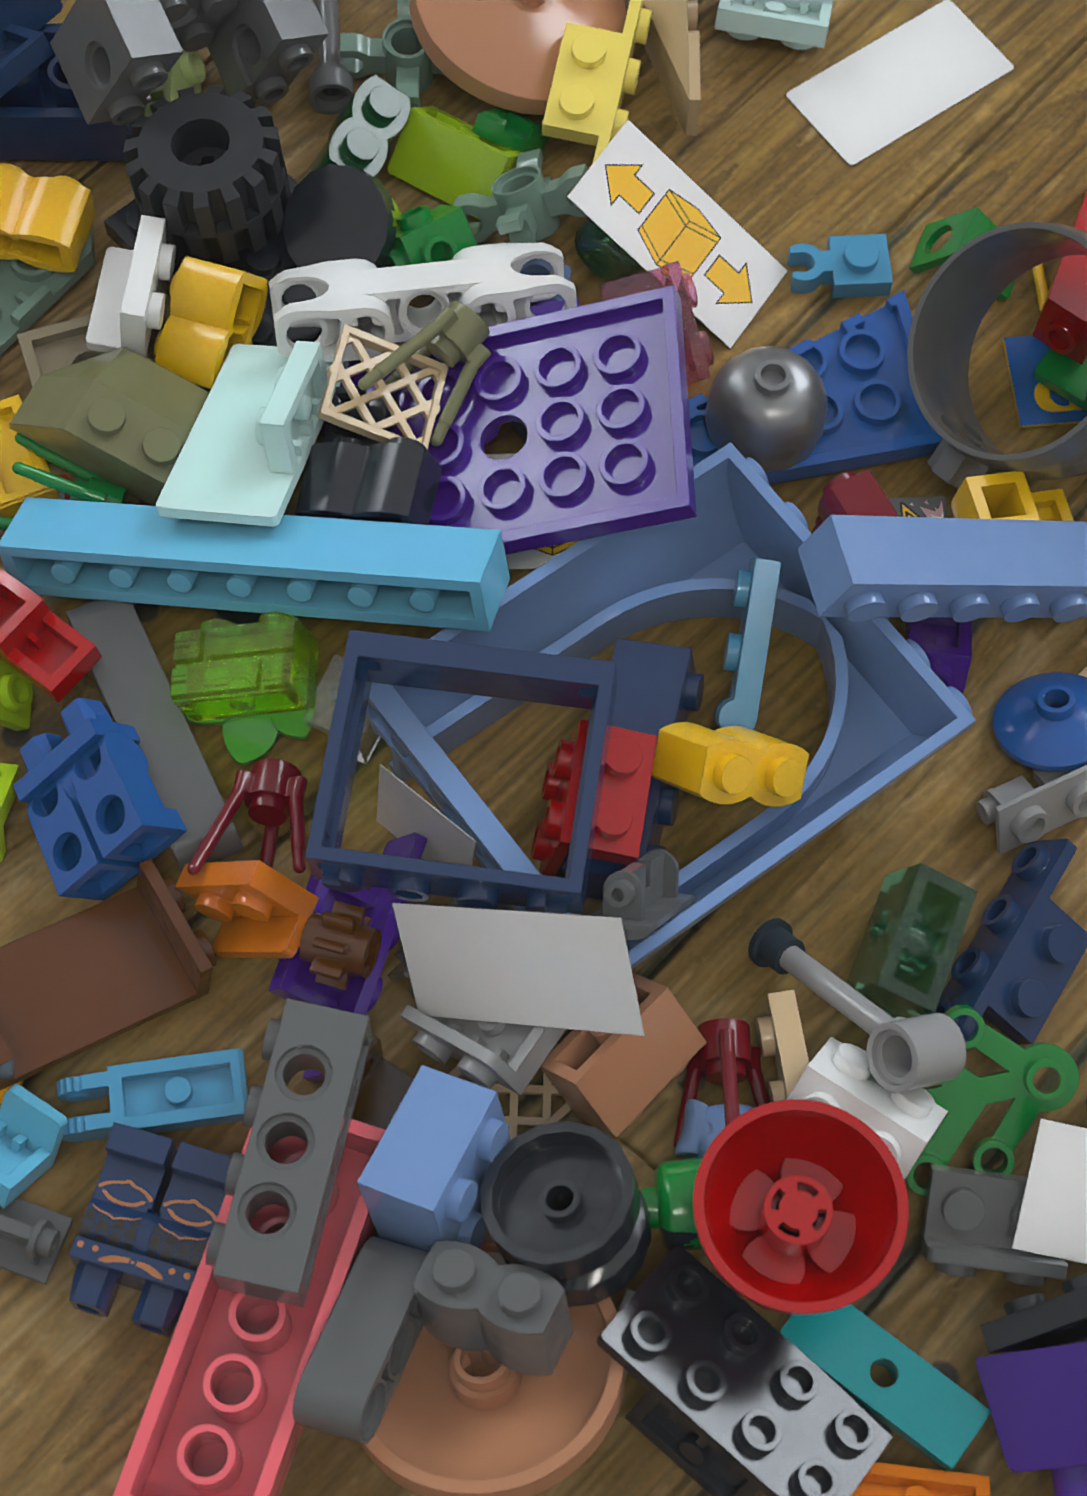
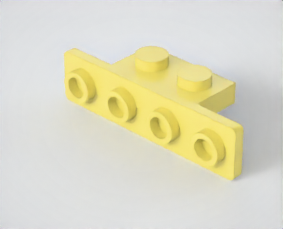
[542,0,652,164]

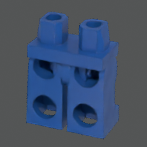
[13,698,188,901]

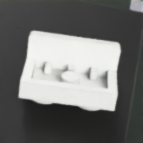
[86,215,176,358]
[787,1037,948,1180]

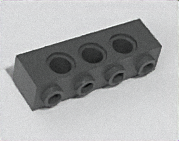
[206,999,373,1308]

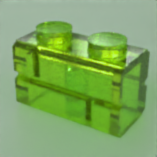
[170,612,319,722]

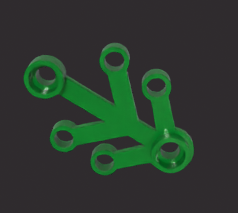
[906,1005,1079,1196]

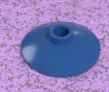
[993,672,1087,772]

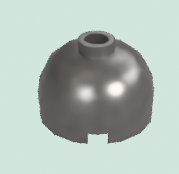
[705,346,828,472]

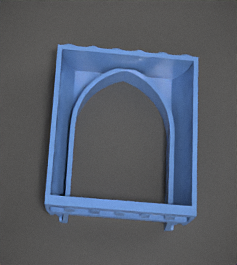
[366,442,976,969]

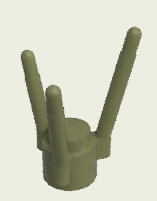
[358,301,491,447]

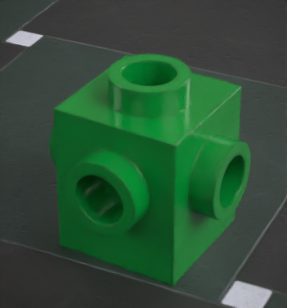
[385,204,477,296]

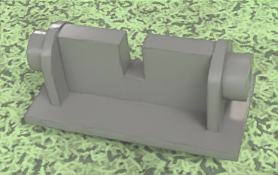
[975,765,1087,855]

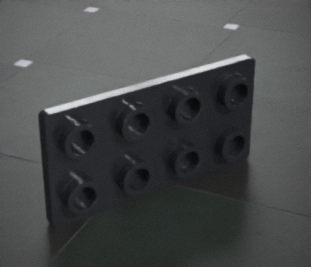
[597,1246,892,1496]

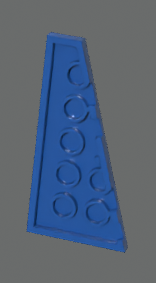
[688,290,943,484]

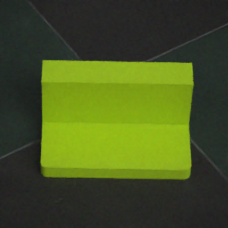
[388,106,524,220]

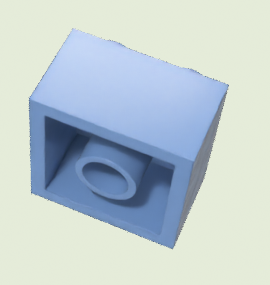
[357,1065,511,1251]

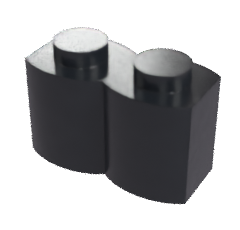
[295,436,442,525]

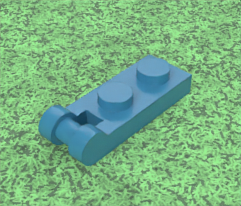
[714,558,781,730]

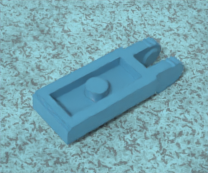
[56,1048,249,1143]

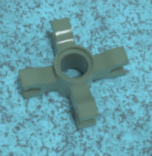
[340,0,443,108]
[453,148,588,244]

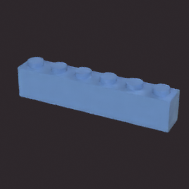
[798,515,1087,622]

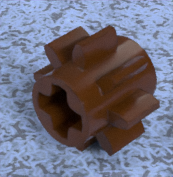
[299,900,382,990]

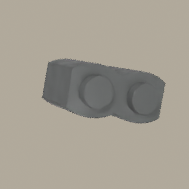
[412,1241,573,1376]

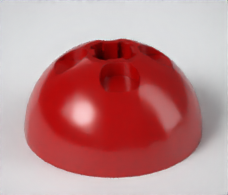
[693,1100,909,1315]

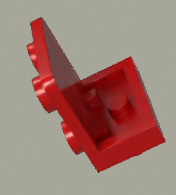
[531,719,658,877]

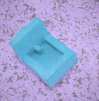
[0,1084,68,1208]

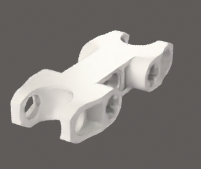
[269,243,577,362]

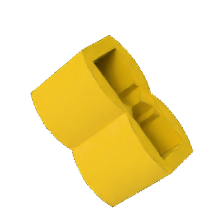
[0,163,96,273]
[154,256,268,389]
[652,722,809,807]

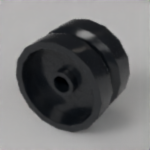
[481,1121,652,1307]

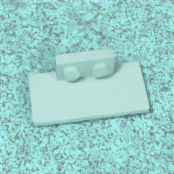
[156,341,349,527]

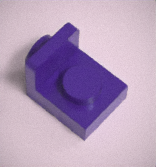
[905,617,972,694]

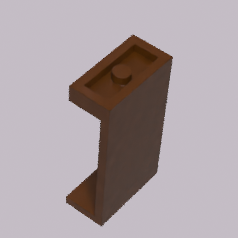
[0,859,216,1091]

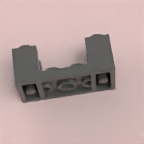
[50,0,329,125]

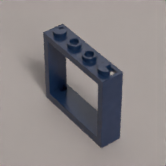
[305,630,617,914]

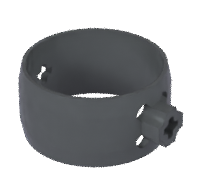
[907,222,1087,489]

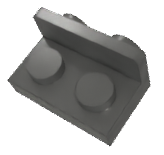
[919,1164,1068,1286]

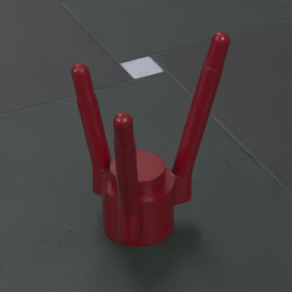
[187,758,308,875]
[673,1018,770,1148]

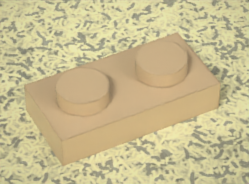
[756,990,809,1102]

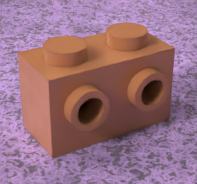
[540,972,707,1138]

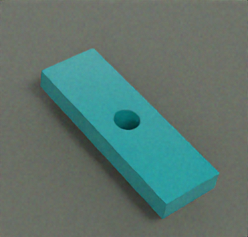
[780,1304,991,1471]

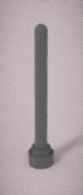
[308,0,354,114]

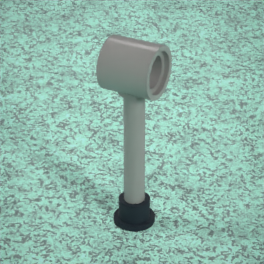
[748,918,966,1093]

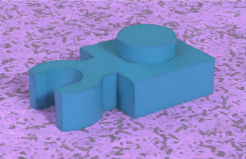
[787,234,893,298]

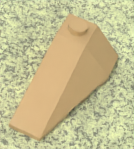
[624,0,701,136]

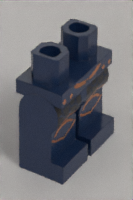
[69,1122,232,1337]

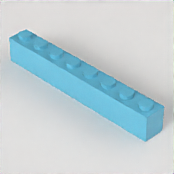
[0,497,510,632]

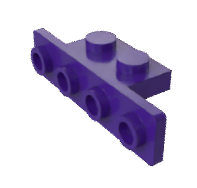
[268,832,427,1084]

